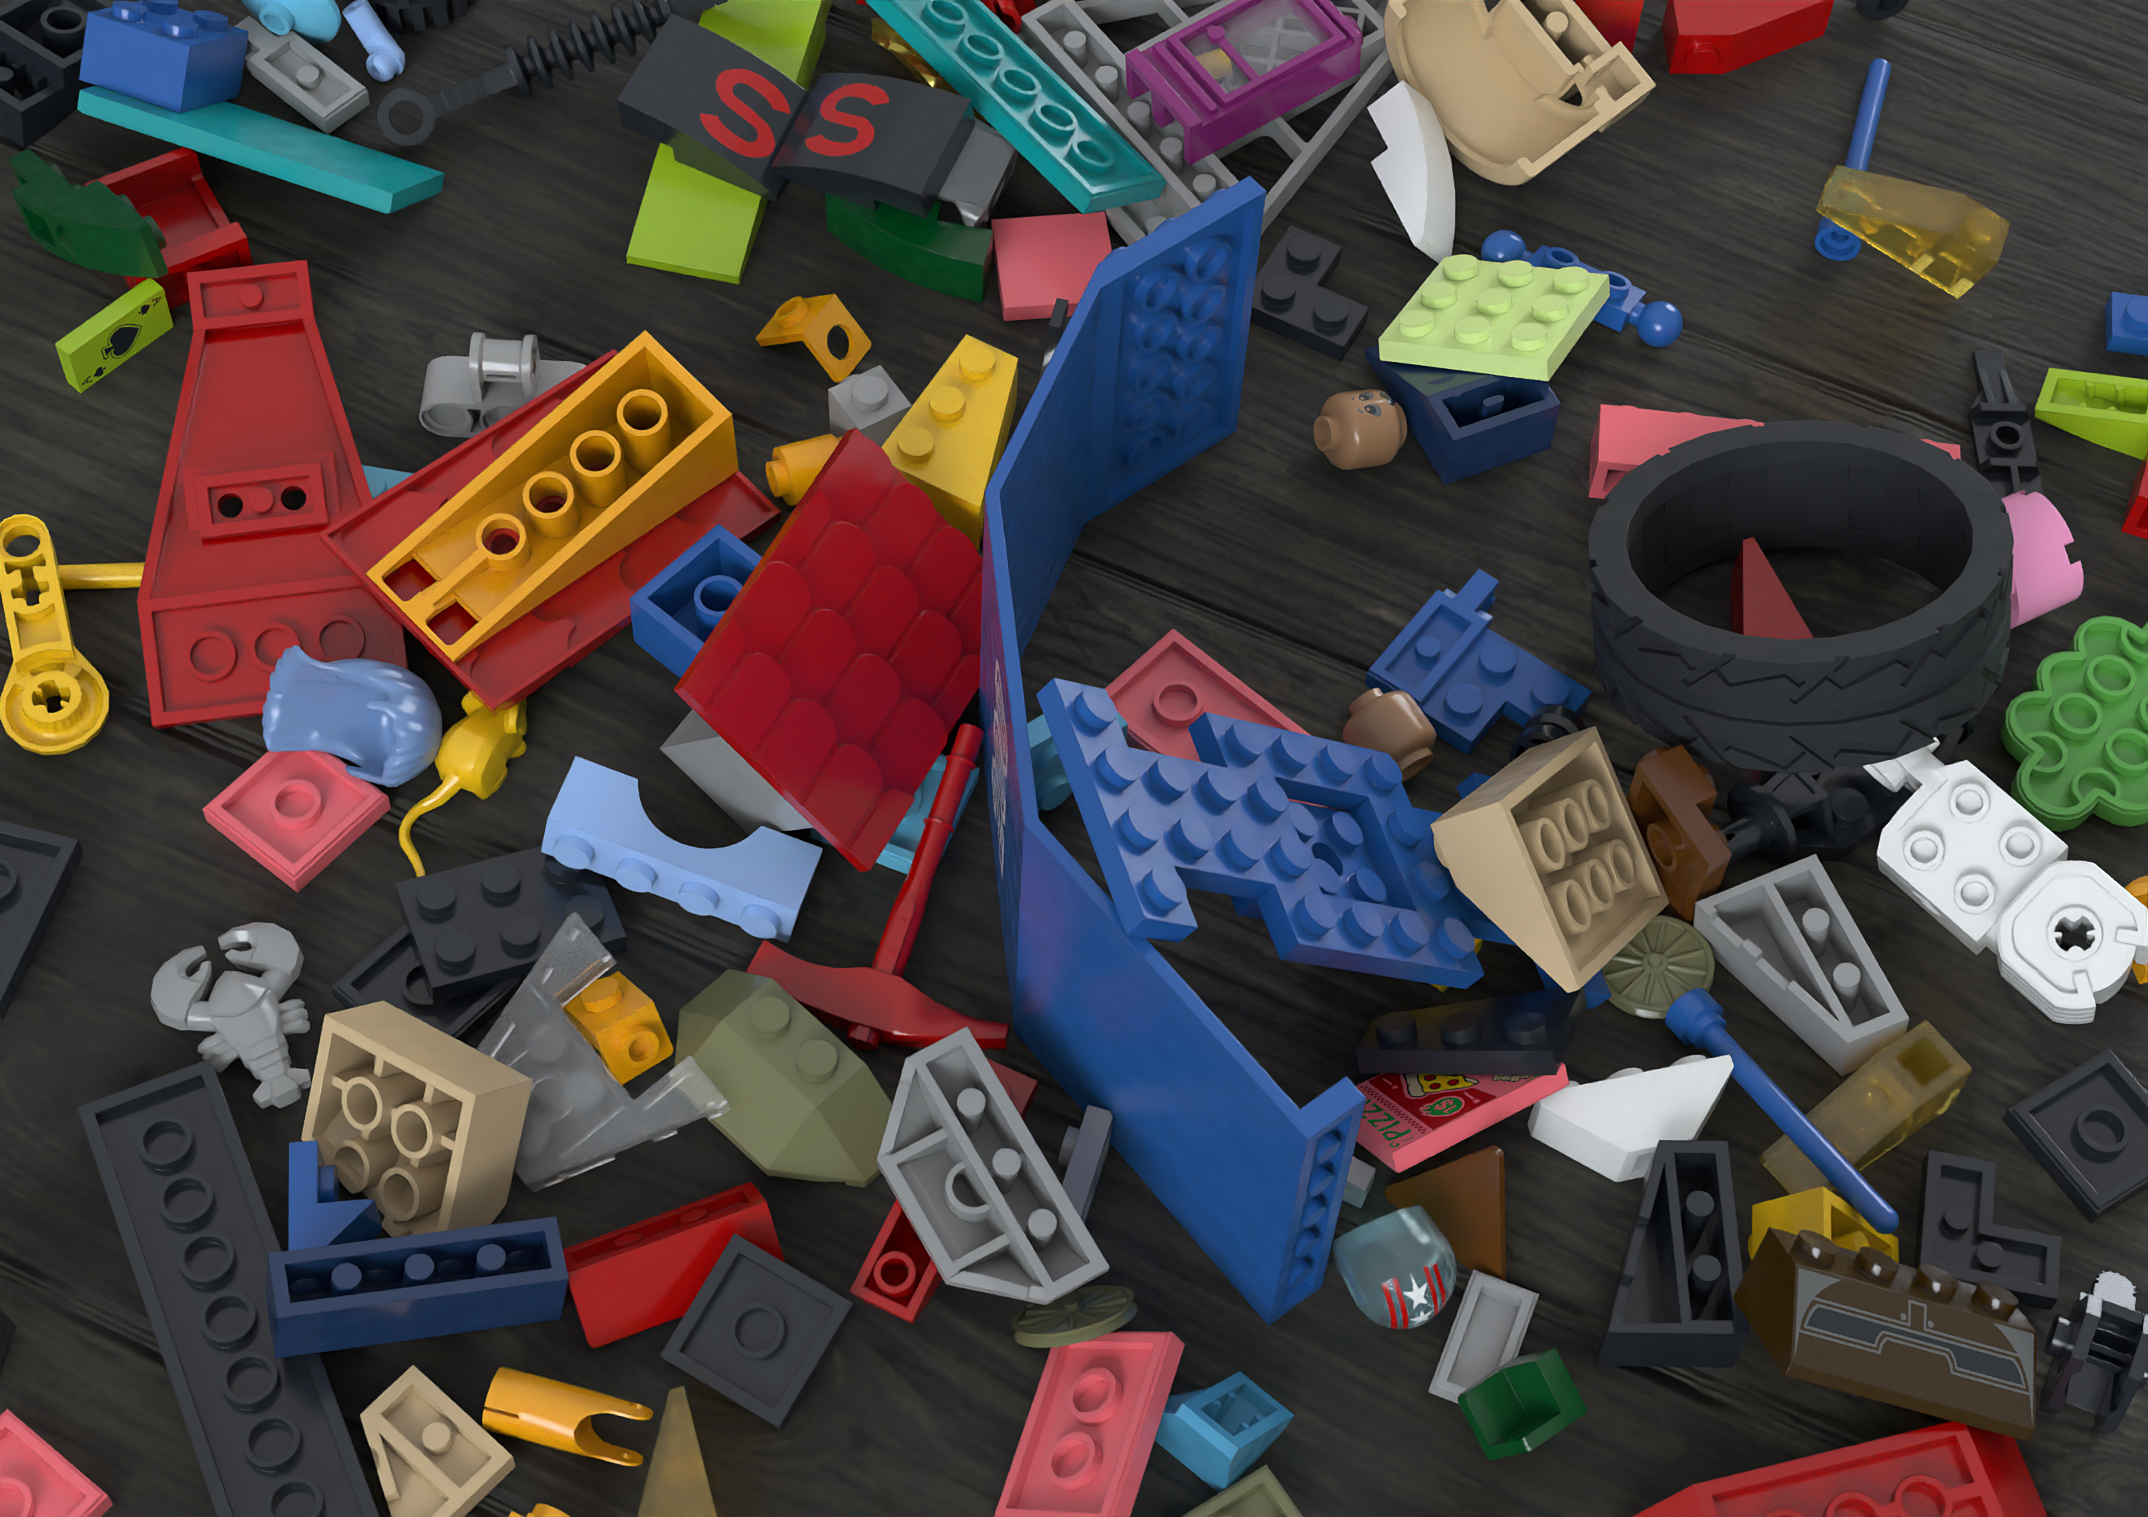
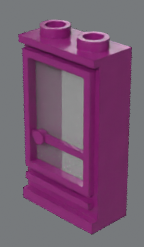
[1125,0,1363,165]

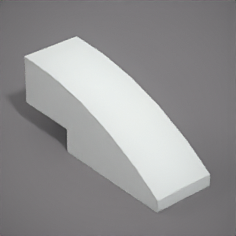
[1367,80,1455,263]

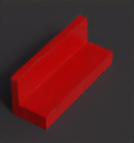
[563,1181,785,1348]

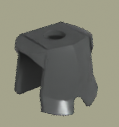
[935,117,1018,229]

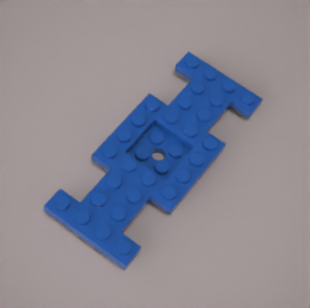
[1036,678,1612,1010]

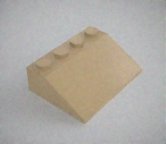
[1430,726,1670,993]

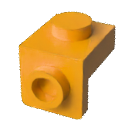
[562,971,673,1085]

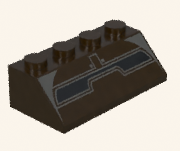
[1732,1227,2037,1441]

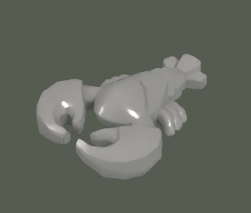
[151,922,312,1109]

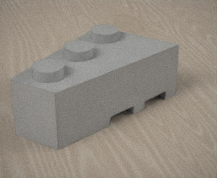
[1693,854,1909,1076]

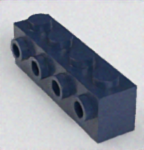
[265,1217,569,1358]

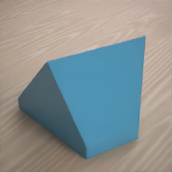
[1155,1371,1294,1493]

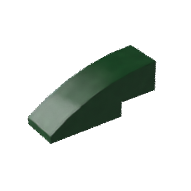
[826,193,993,303]

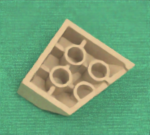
[301,1001,533,1237]

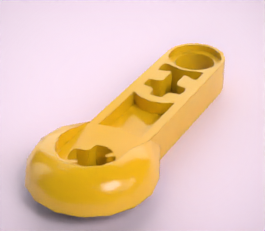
[0,514,109,755]

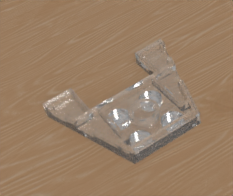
[476,911,732,1192]

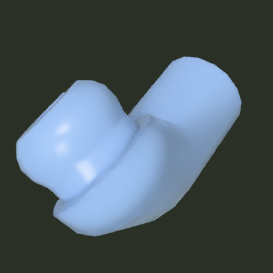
[342,0,405,82]

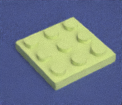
[1378,254,1610,381]

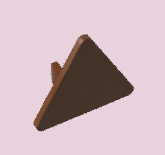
[1385,1145,1506,1282]

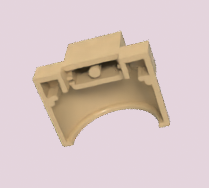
[1384,0,1656,186]

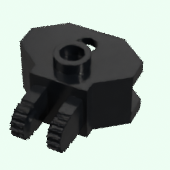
[2038,1271,2148,1435]

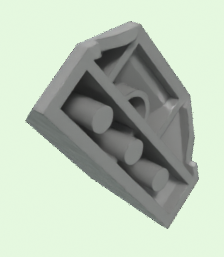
[876,1027,1110,1305]

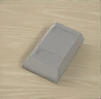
[1428,1269,1539,1404]

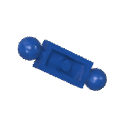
[1481,230,1683,347]

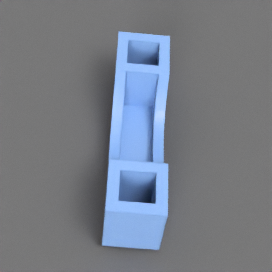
[541,756,823,944]

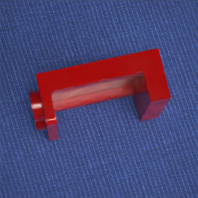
[83,147,254,310]

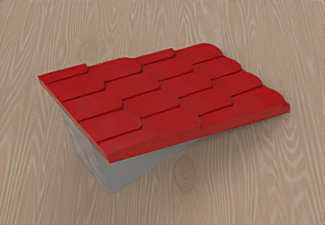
[659,428,983,872]

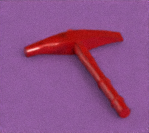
[745,724,1010,1052]

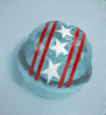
[1331,1205,1456,1330]

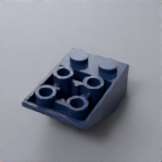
[1364,345,1561,485]

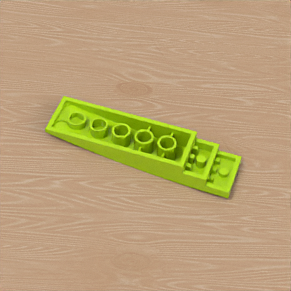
[626,0,833,285]

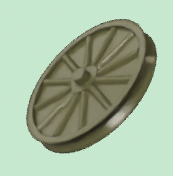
[1601,915,1715,1019]
[1011,1285,1138,1348]

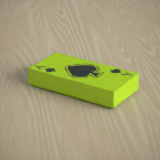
[55,278,174,393]

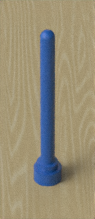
[1815,58,1891,261]
[1665,988,1899,1234]

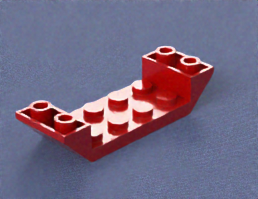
[1632,1421,2048,1517]

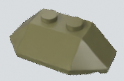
[674,969,892,1188]

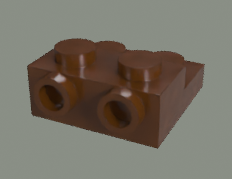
[1626,744,1732,926]

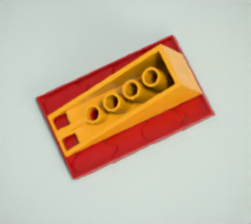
[318,330,782,716]

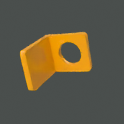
[756,294,871,382]

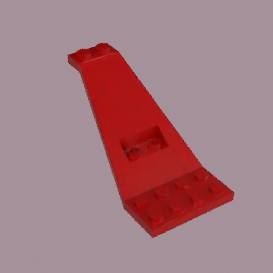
[137,260,409,729]

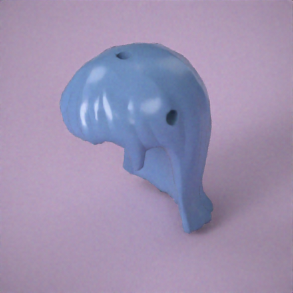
[262,645,442,787]

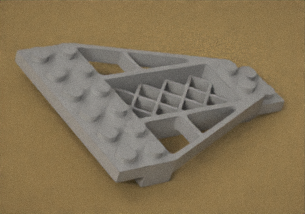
[1016,0,1394,246]

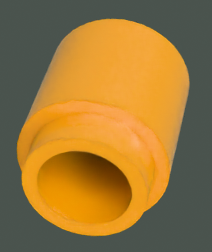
[765,433,843,506]

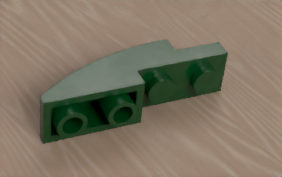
[8,148,169,278]

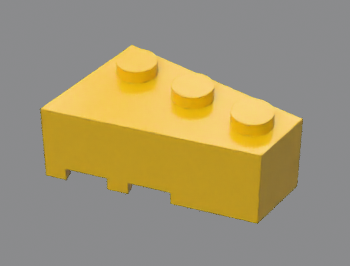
[881,334,1018,551]

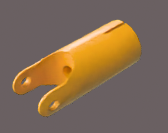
[482,1366,653,1466]

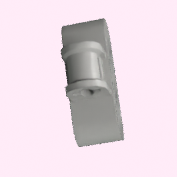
[419,332,586,438]

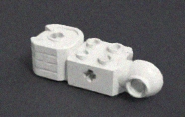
[1862,737,2148,1024]

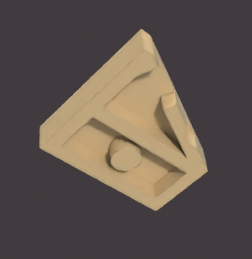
[360,1365,516,1517]

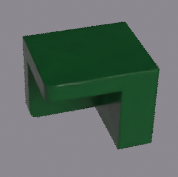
[1458,1347,1588,1461]

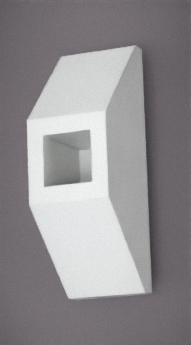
[1527,1054,1734,1182]

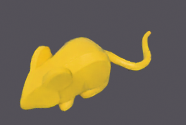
[399,692,527,877]

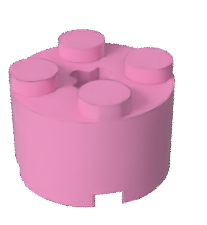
[2001,490,2084,629]

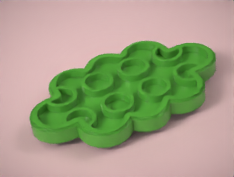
[2000,616,2148,832]

